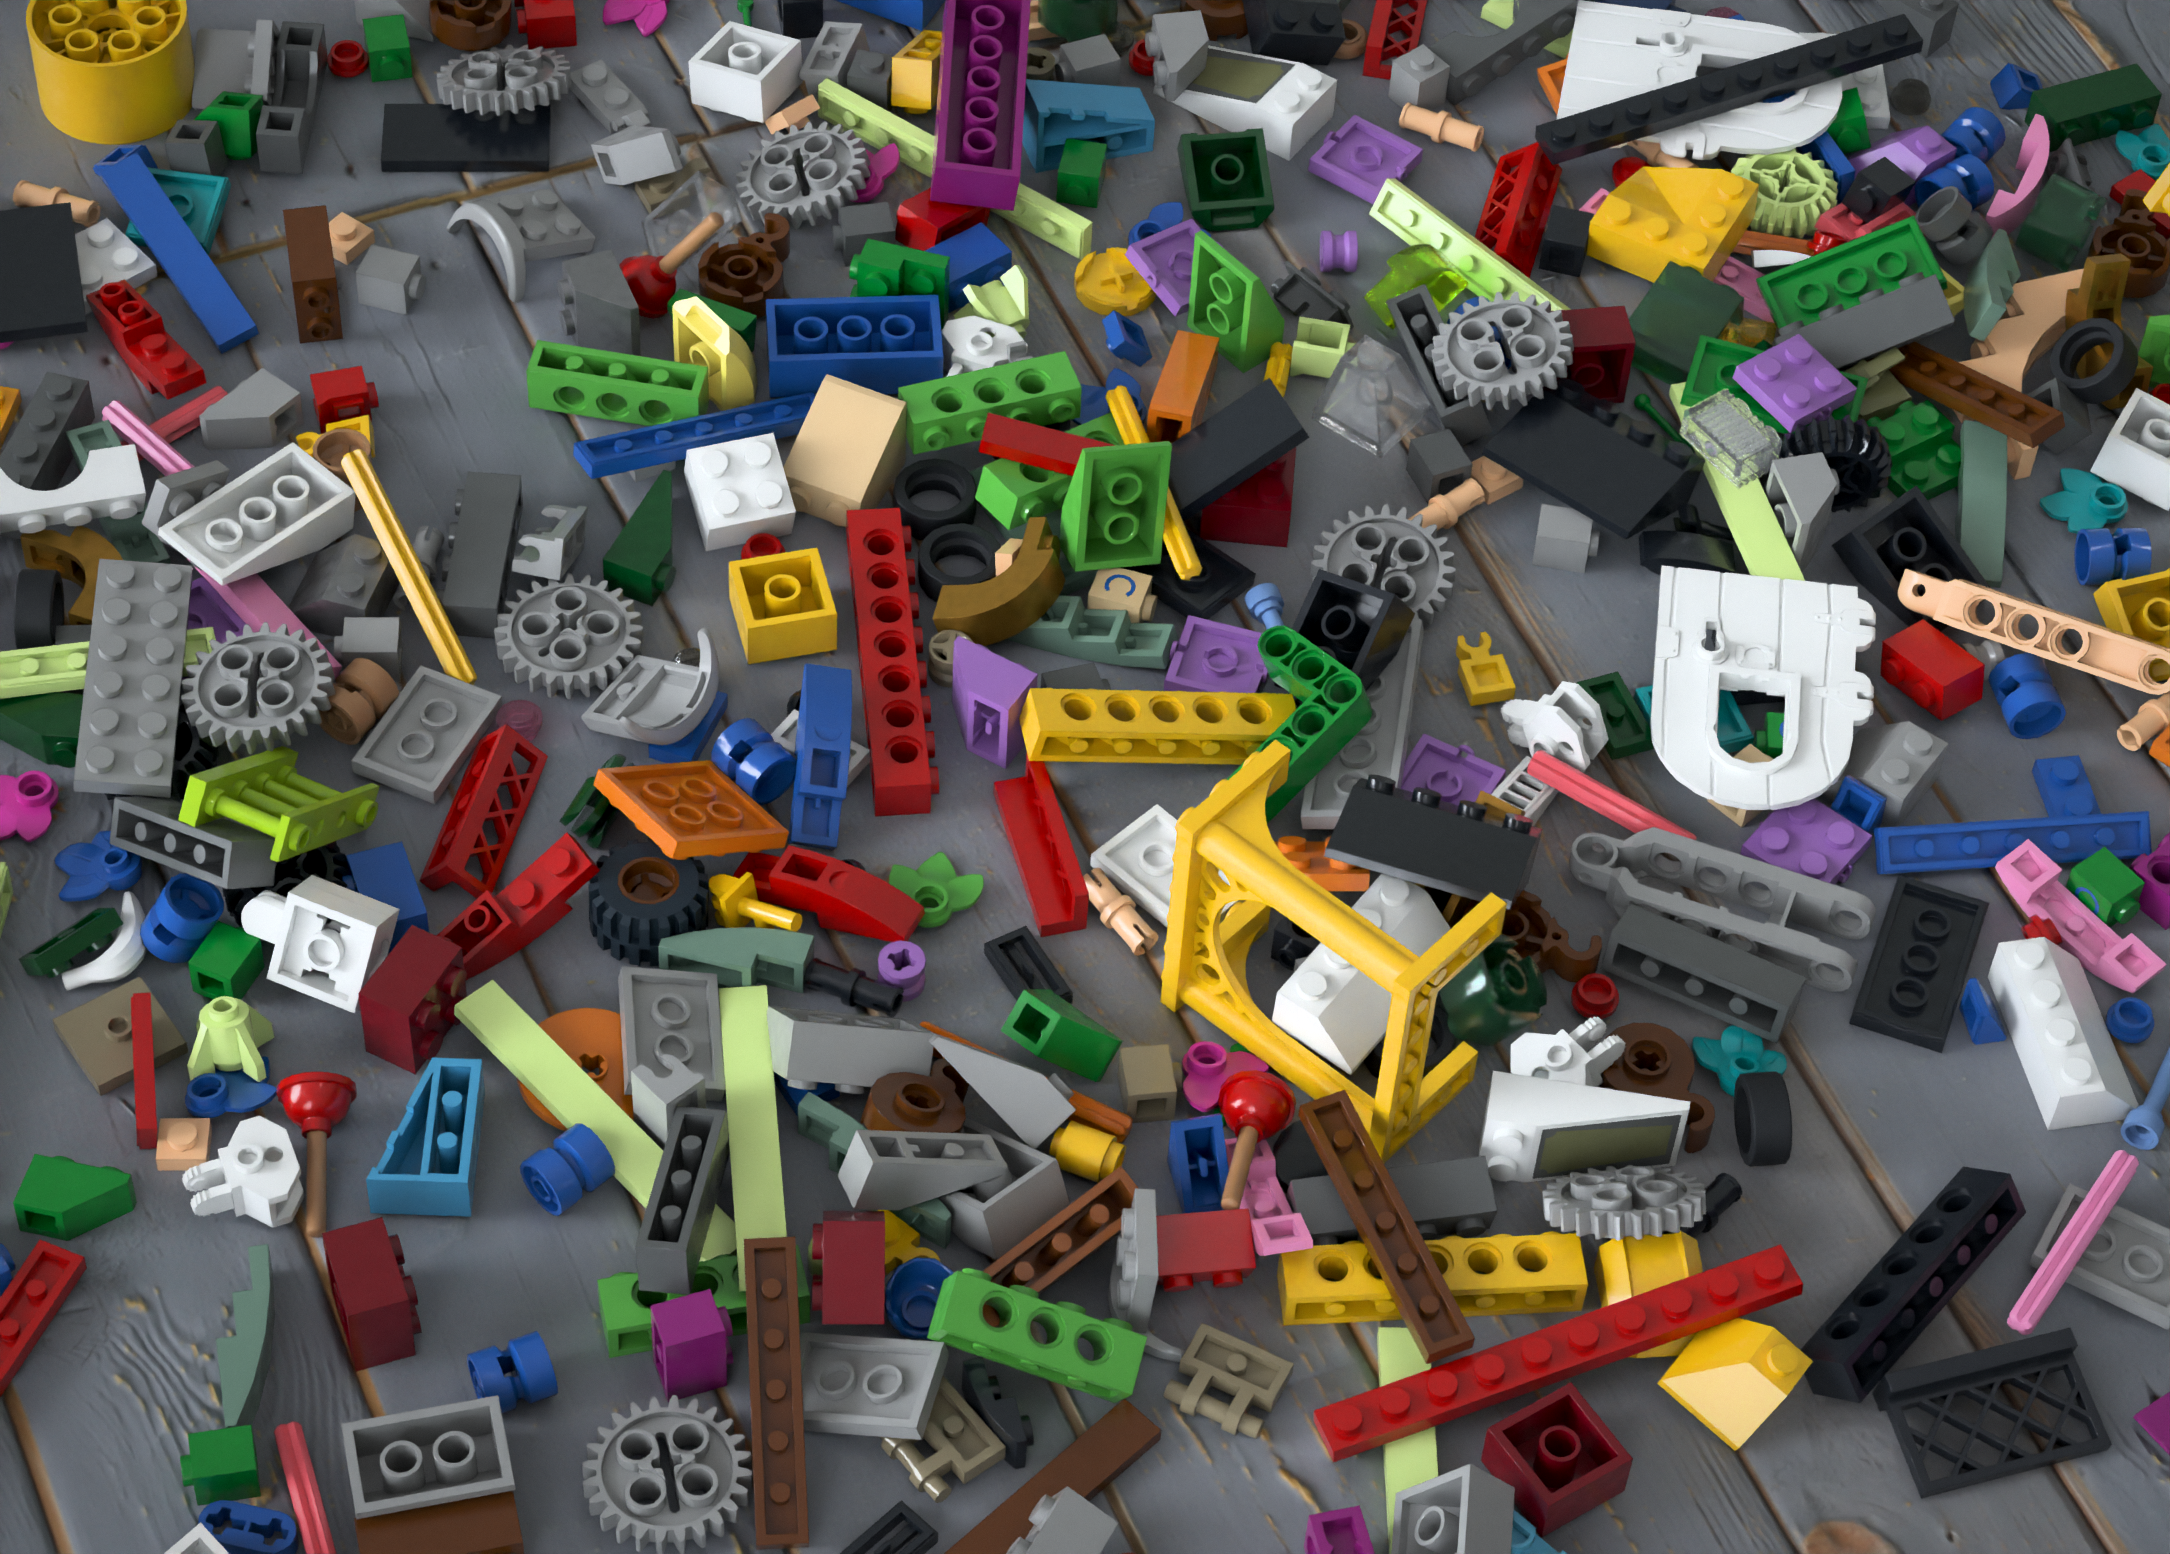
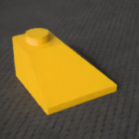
[1657,1318,1813,1451]

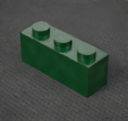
[2025,63,2162,152]

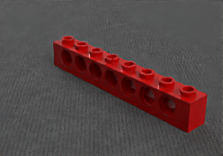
[846,508,939,817]

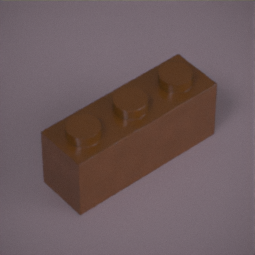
[354,1491,524,1554]

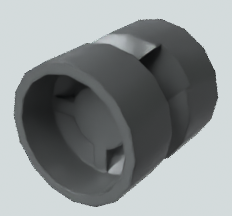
[1915,186,1993,266]

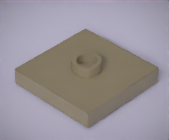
[52,977,188,1096]

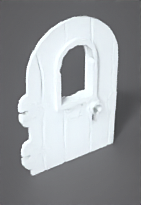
[1556,0,1842,160]
[1650,565,1876,810]

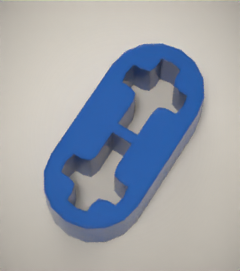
[198,1500,299,1554]

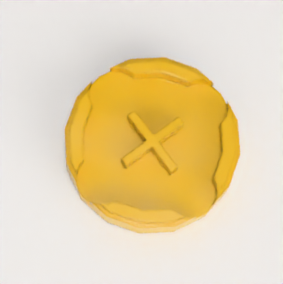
[1074,247,1156,316]

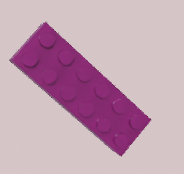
[930,0,1031,211]

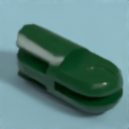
[559,754,635,848]

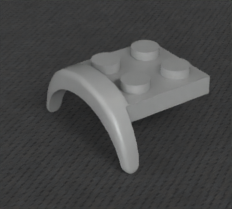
[447,189,596,303]
[581,628,719,745]
[1108,1188,1185,1362]

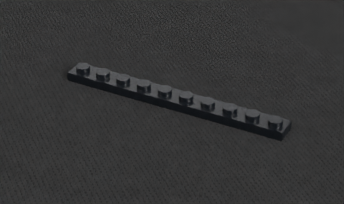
[1535,14,1923,165]

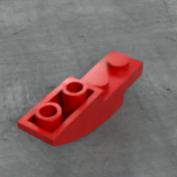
[86,279,207,400]
[436,832,600,980]
[733,845,925,942]

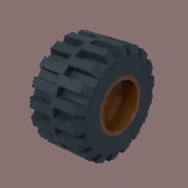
[588,838,709,966]

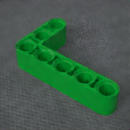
[1227,625,1373,824]

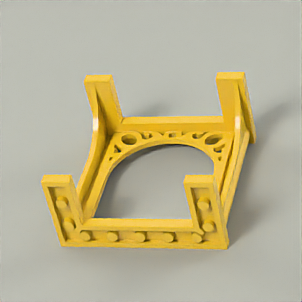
[1160,740,1507,1163]

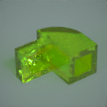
[1363,244,1469,330]

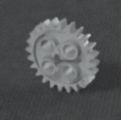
[437,44,572,115]
[736,121,871,229]
[1431,292,1574,410]
[1310,504,1456,625]
[494,573,644,699]
[181,622,335,754]
[1543,1165,1706,1240]
[582,1395,753,1554]

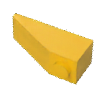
[891,30,942,114]

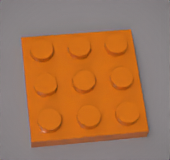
[593,760,789,860]

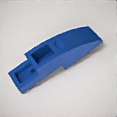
[787,663,852,850]

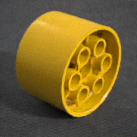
[26,0,195,145]

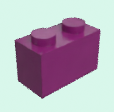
[650,1289,733,1402]

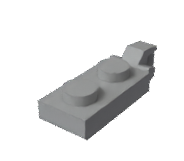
[568,59,651,134]

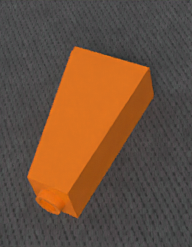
[1147,330,1220,444]

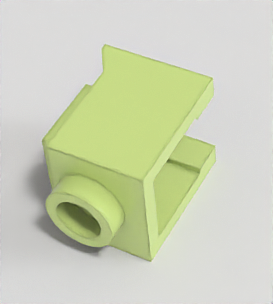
[1290,316,1356,380]

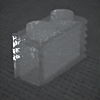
[1679,388,1782,489]

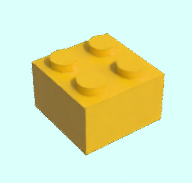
[729,547,837,665]

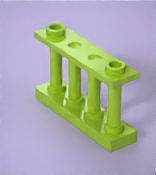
[178,746,380,862]

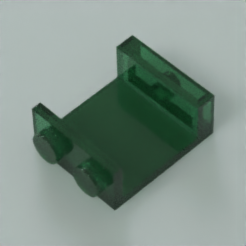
[1629,261,1744,385]

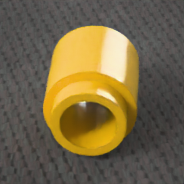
[1049,1121,1126,1183]

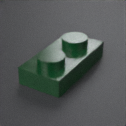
[1576,671,1654,760]
[18,908,124,978]

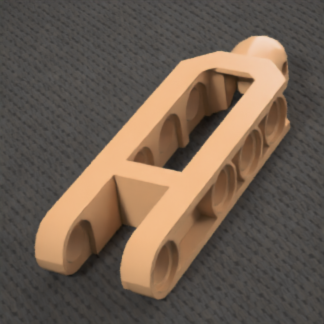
[1898,568,2170,695]

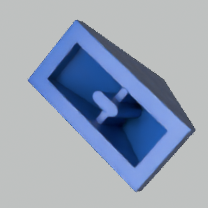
[1167,1113,1229,1214]

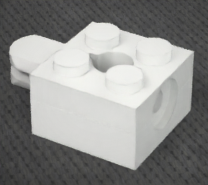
[241,875,400,1013]

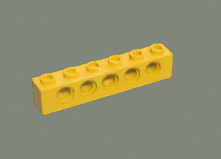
[1019,688,1297,765]
[1277,1231,1588,1326]

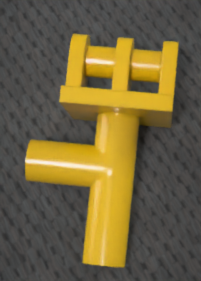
[709,872,802,932]

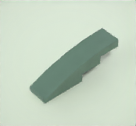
[1964,228,2021,342]
[66,420,171,564]
[1955,420,2007,588]
[1007,596,1178,669]
[798,1091,951,1249]
[216,1244,275,1428]

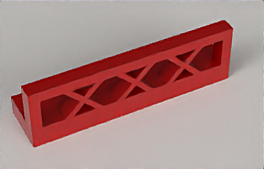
[1362,0,1428,80]
[1475,142,1563,278]
[419,724,548,899]
[993,753,1089,937]

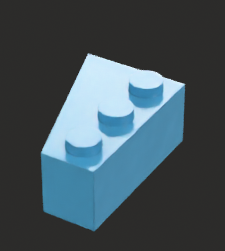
[1022,79,1155,173]
[366,1057,485,1217]

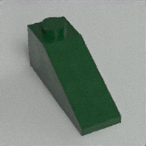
[603,470,676,606]
[0,692,83,768]

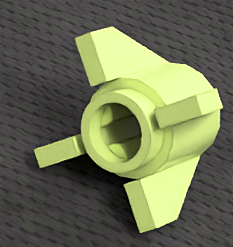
[953,265,1030,338]
[187,996,274,1082]

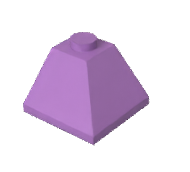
[1847,125,1957,207]

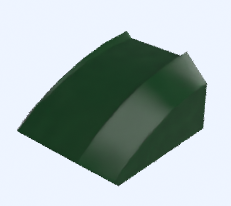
[1177,128,1274,231]

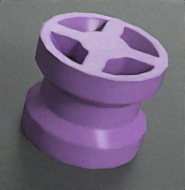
[1319,231,1358,272]
[877,940,926,1002]

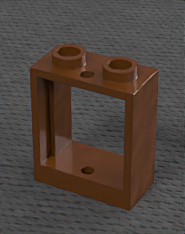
[283,205,343,343]

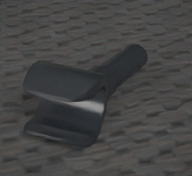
[1673,504,1734,541]

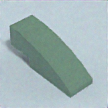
[658,927,814,993]

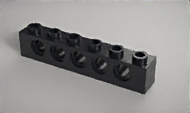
[1800,1167,2026,1403]

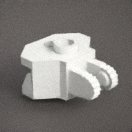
[941,315,1028,377]
[1501,681,1609,773]
[1511,1016,1626,1087]
[182,1116,304,1228]

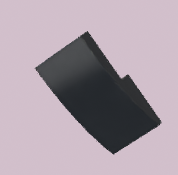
[1639,530,1736,575]
[962,1357,1034,1469]

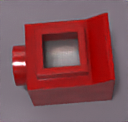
[310,366,379,434]

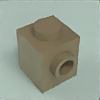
[1118,1043,1182,1123]

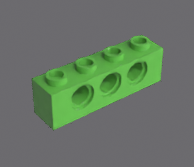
[526,340,709,426]
[898,351,1082,455]
[975,412,1124,530]
[597,1245,810,1358]
[927,1268,1147,1403]

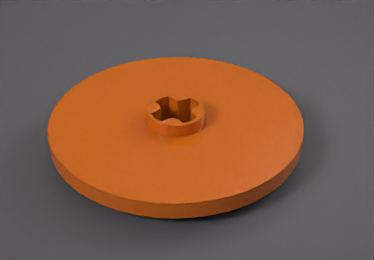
[517,1008,634,1131]

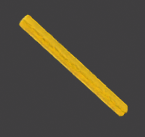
[1105,385,1202,581]
[341,449,477,685]

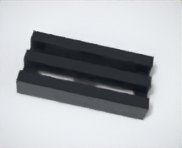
[984,926,1073,1004]
[840,1500,938,1554]

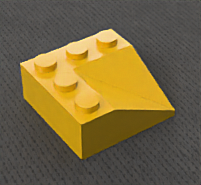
[1587,167,1759,302]

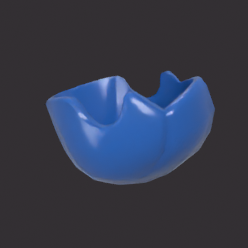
[884,1257,954,1341]

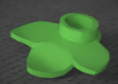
[889,852,984,928]

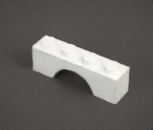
[0,444,146,534]

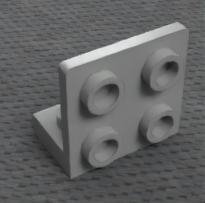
[192,19,280,111]
[141,460,230,570]

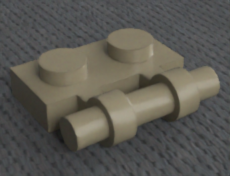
[1163,1323,1294,1439]
[879,1376,1006,1503]

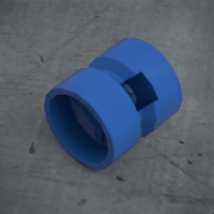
[1941,107,2006,164]
[1915,154,1994,210]
[2074,528,2152,585]
[1988,653,2066,739]
[711,718,797,805]
[140,873,224,963]
[520,1123,615,1216]
[467,1331,558,1414]

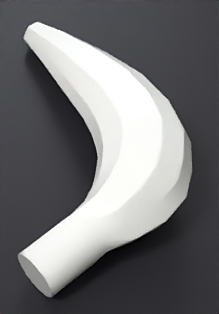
[61,891,147,991]

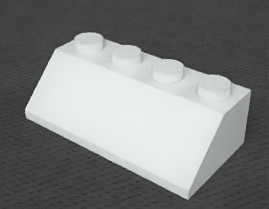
[1272,873,1451,1075]
[1988,937,2139,1130]

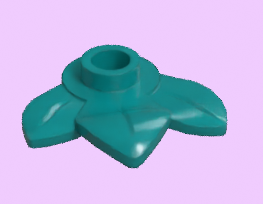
[2115,124,2170,180]
[2039,468,2128,534]
[1691,1025,1787,1097]

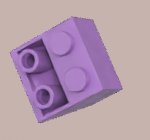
[952,636,1038,769]

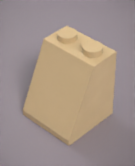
[783,374,907,527]

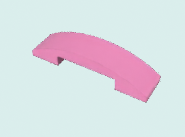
[1985,114,2050,239]
[1995,839,2167,993]
[1225,1138,1313,1256]

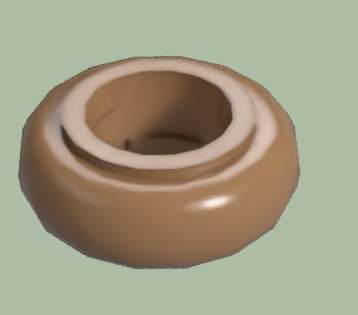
[1334,19,1368,60]

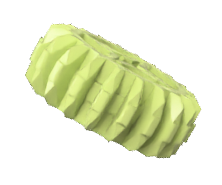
[1731,148,1838,239]

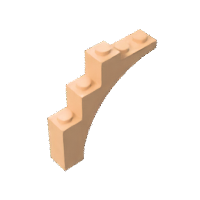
[1954,268,2084,480]

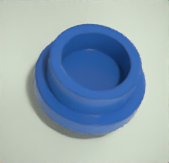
[2105,997,2154,1043]

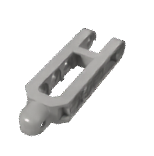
[1569,827,1876,992]

